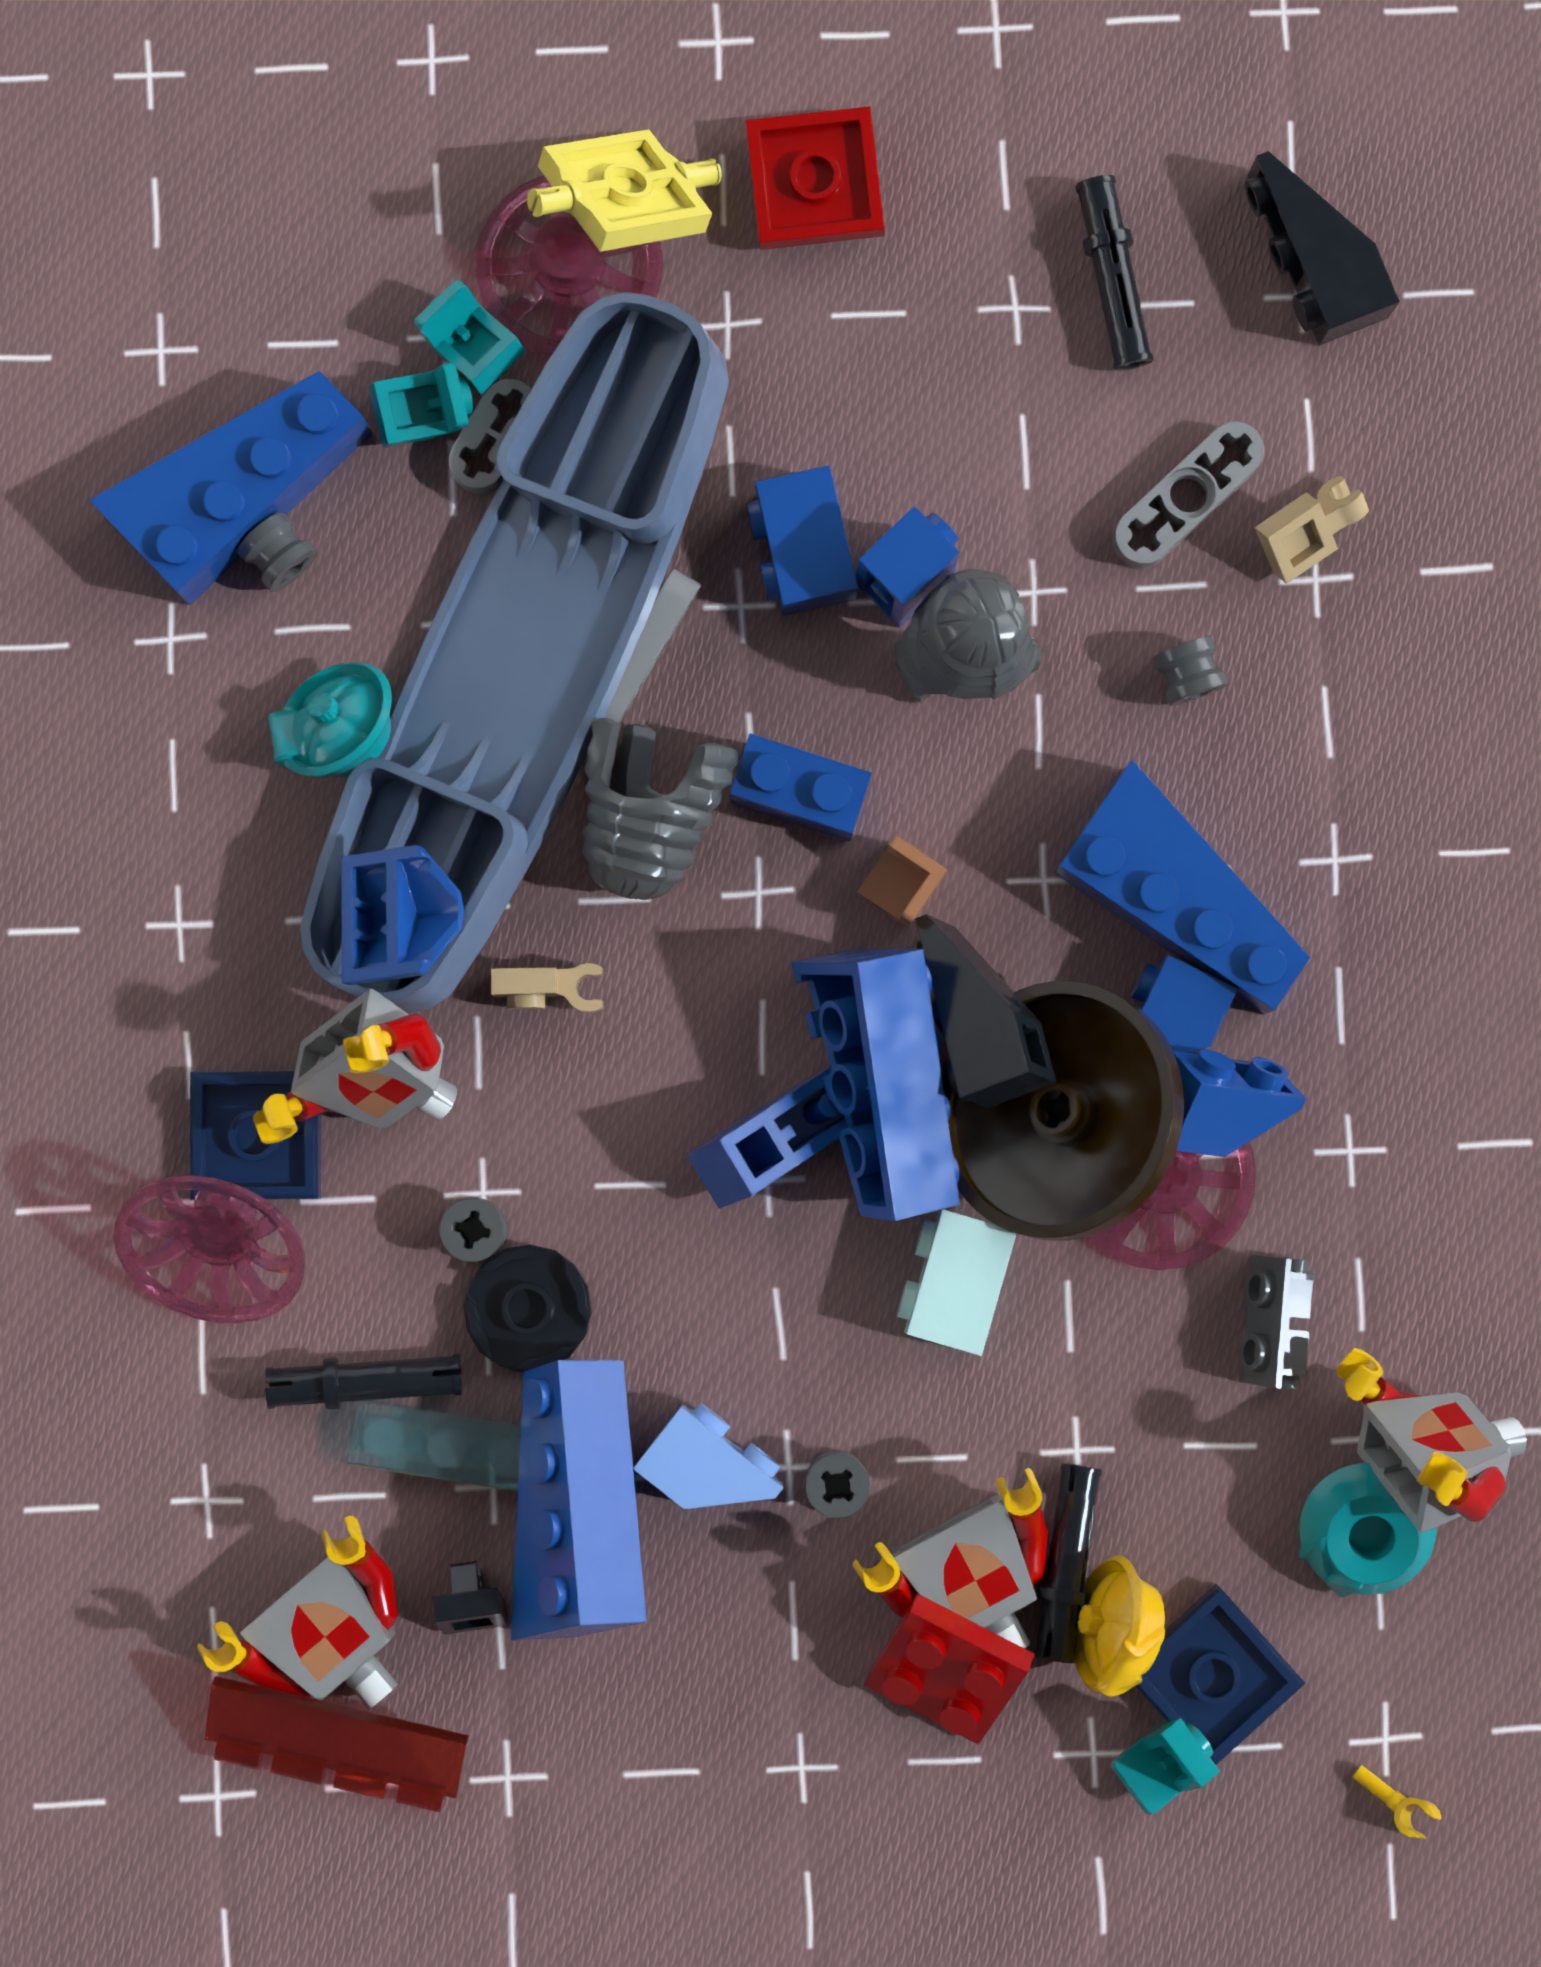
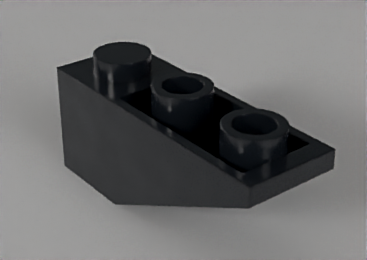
[1245,151,1400,346]
[915,914,1057,1108]

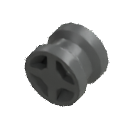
[236,512,318,592]
[1152,636,1229,706]
[440,1198,507,1262]
[805,1450,870,1519]

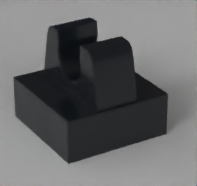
[433,1561,508,1635]

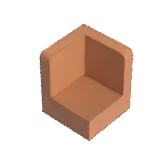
[856,834,948,929]

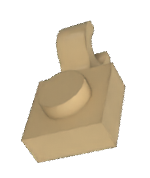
[1254,476,1369,584]
[491,963,604,1013]

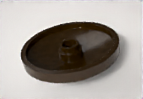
[942,981,1184,1241]

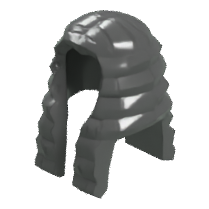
[895,569,1041,704]
[582,718,738,900]

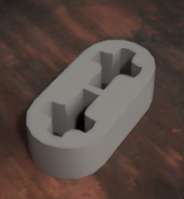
[449,379,531,495]

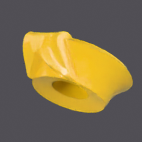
[1075,1555,1165,1696]

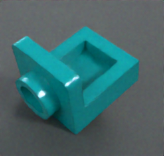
[414,280,526,395]
[368,362,473,449]
[1111,1718,1220,1815]

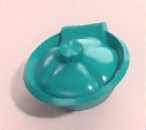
[268,662,392,778]
[1299,1463,1437,1597]

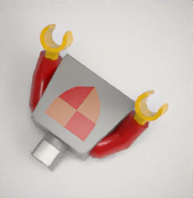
[253,988,457,1144]
[1335,1348,1527,1533]
[852,1468,1048,1648]
[197,1516,398,1710]

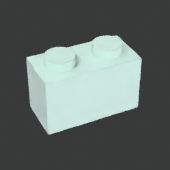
[897,1209,1017,1356]

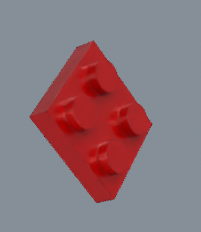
[746,106,885,250]
[864,1593,1035,1745]

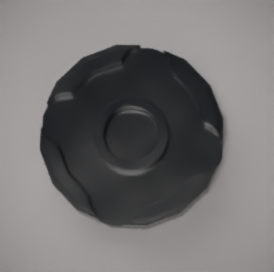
[463,1244,592,1373]

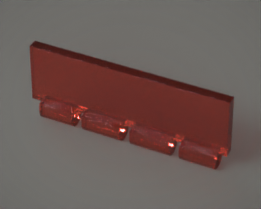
[204,1676,469,1813]

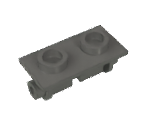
[1240,1255,1314,1389]

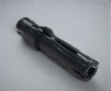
[1075,175,1154,371]
[265,1354,462,1409]
[1034,1463,1102,1663]

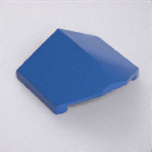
[341,845,464,985]

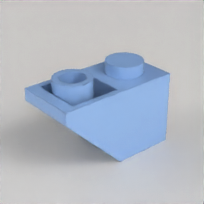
[633,1403,783,1509]

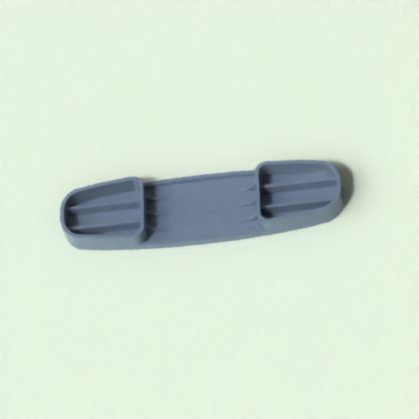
[300,292,729,1013]

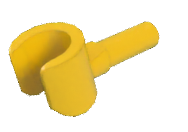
[1352,1765,1441,1839]

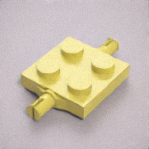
[527,129,722,252]

